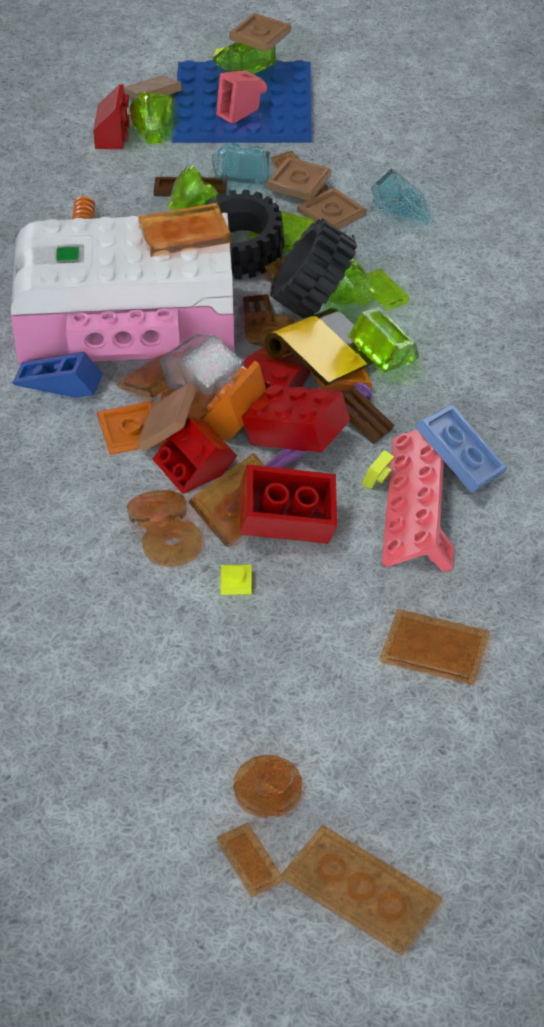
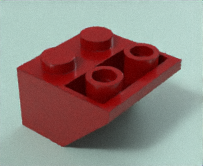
[93,84,131,149]
[152,415,237,494]

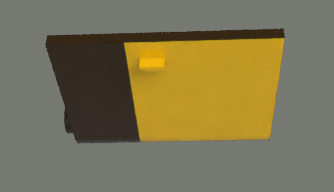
[264,308,386,386]

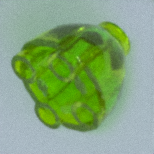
[129,92,175,144]
[167,165,218,215]
[328,257,376,307]

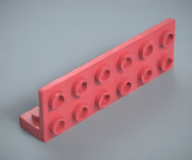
[382,429,454,571]

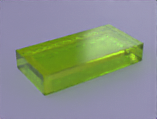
[359,268,409,311]

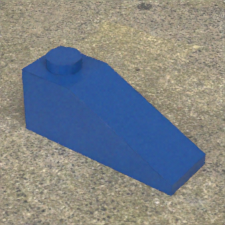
[12,352,103,398]

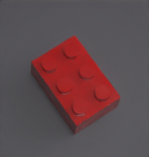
[241,385,350,453]
[240,464,337,544]

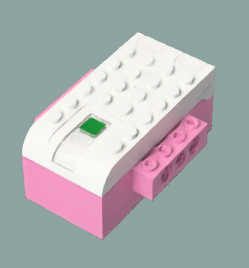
[11,213,235,365]

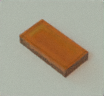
[216,822,282,898]

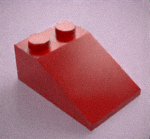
[238,347,311,389]

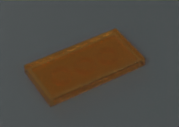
[281,824,443,956]

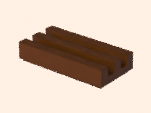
[243,294,272,324]
[343,387,395,444]

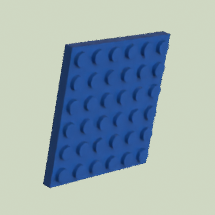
[172,60,312,143]

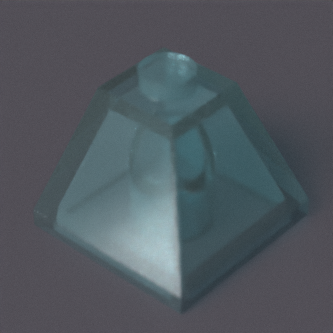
[371,168,435,224]

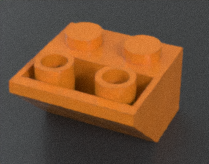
[202,361,266,442]

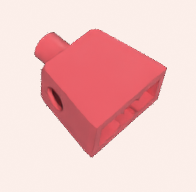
[216,71,267,124]

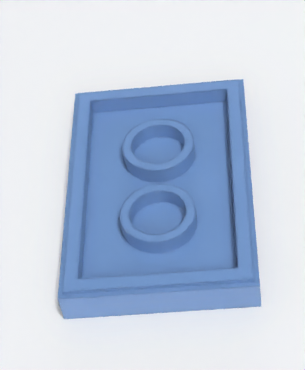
[415,404,508,493]

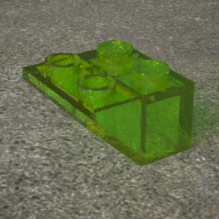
[213,42,276,74]
[348,307,419,373]

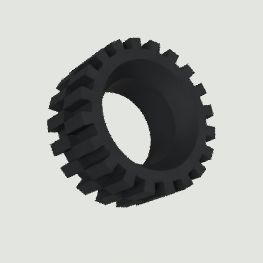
[197,189,285,279]
[270,218,357,319]

